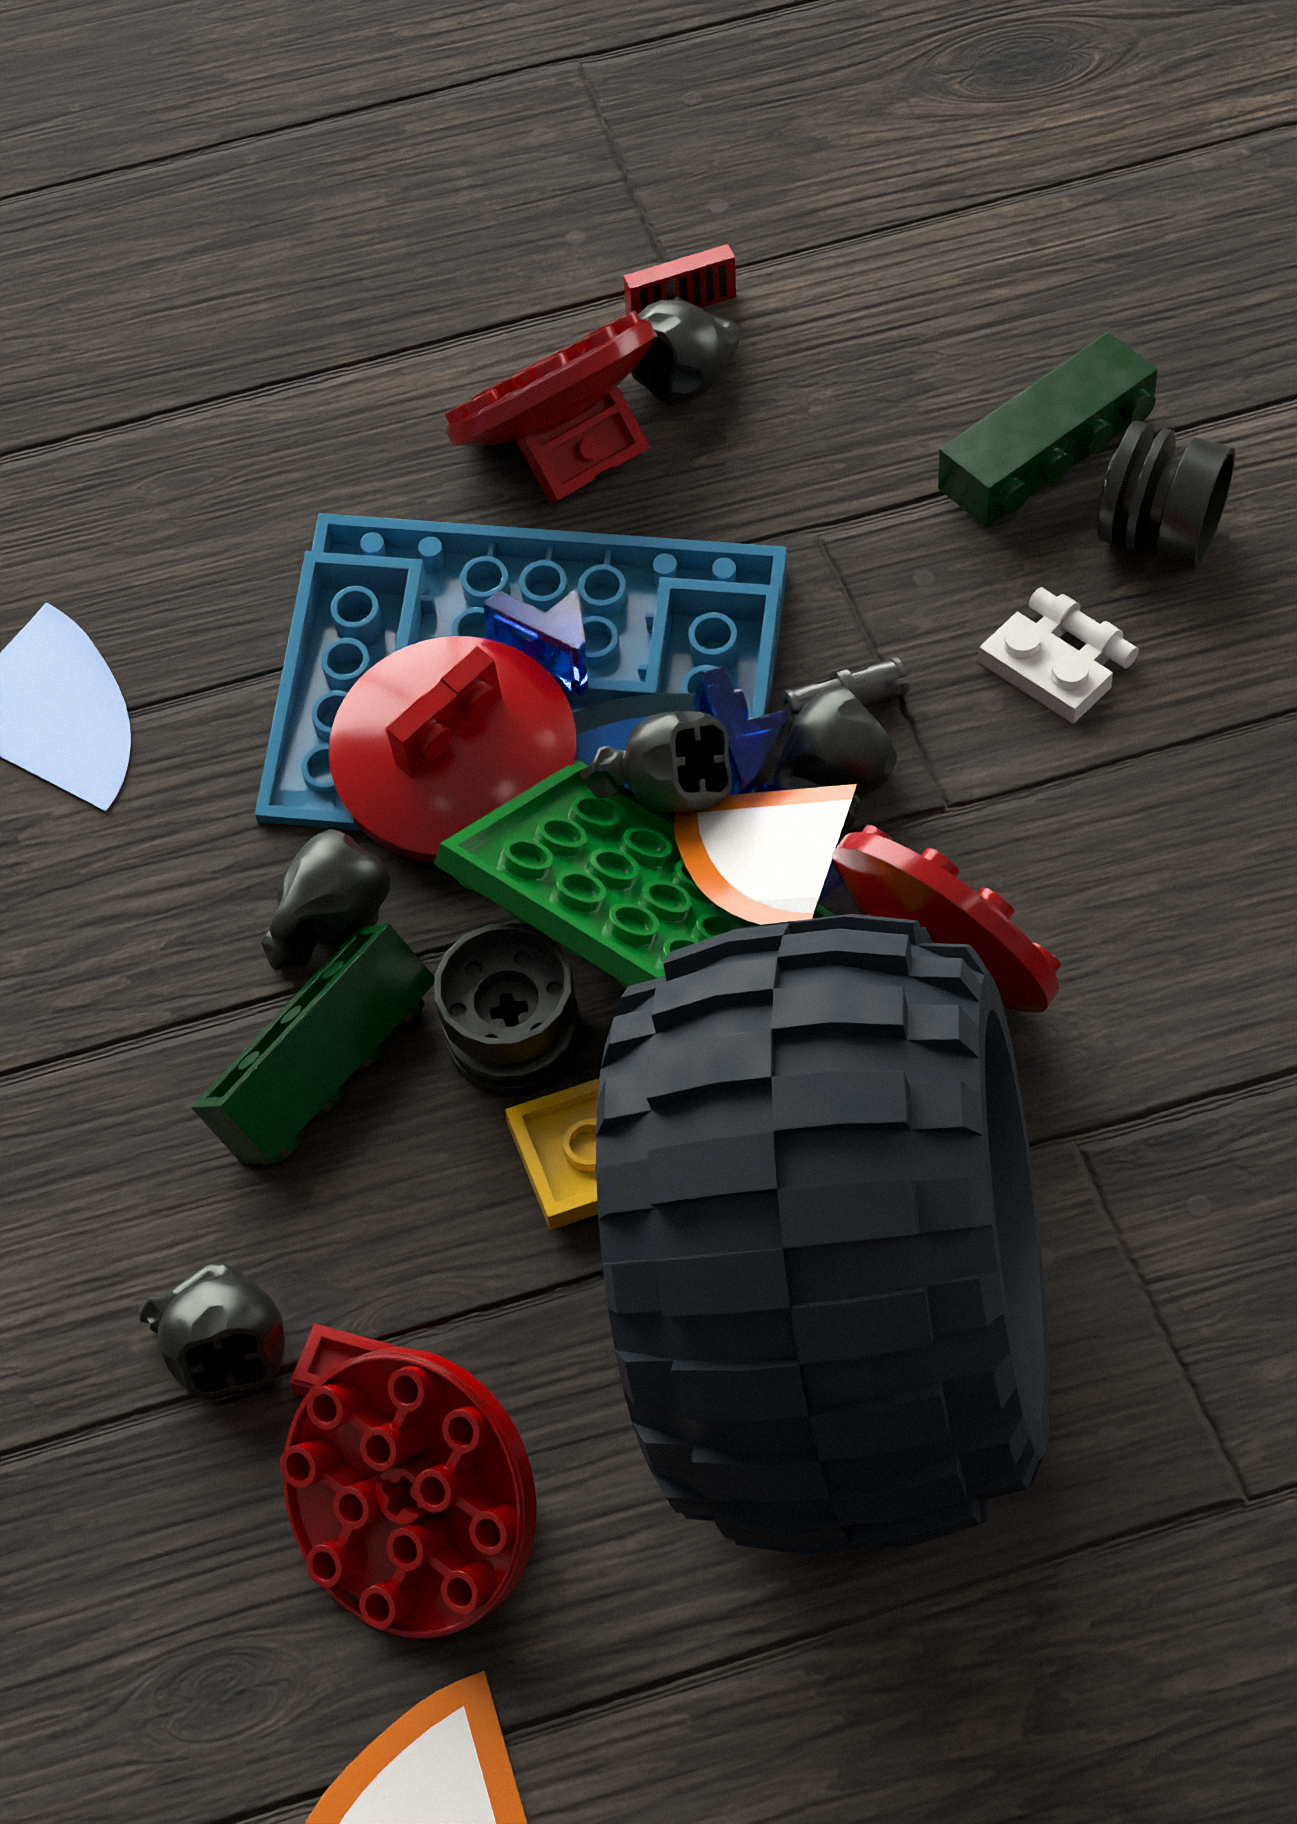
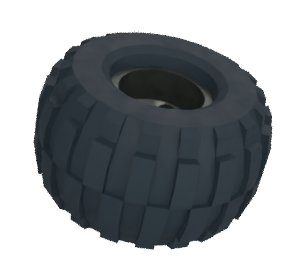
[596,914,1050,1555]

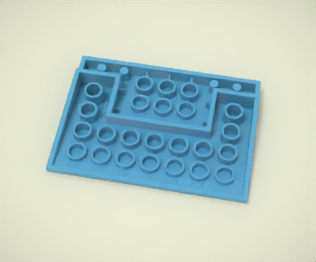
[255,513,788,831]

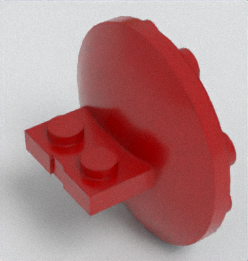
[444,310,657,503]
[329,636,578,863]
[832,825,1061,1013]
[280,1348,537,1638]

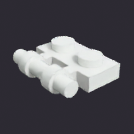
[978,587,1139,724]

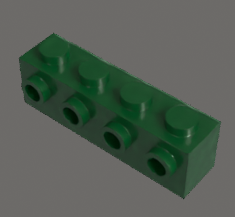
[938,332,1158,528]
[191,923,435,1164]

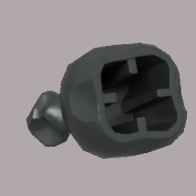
[631,296,740,404]
[772,687,898,835]
[580,711,733,813]
[261,829,390,971]
[139,1264,285,1398]

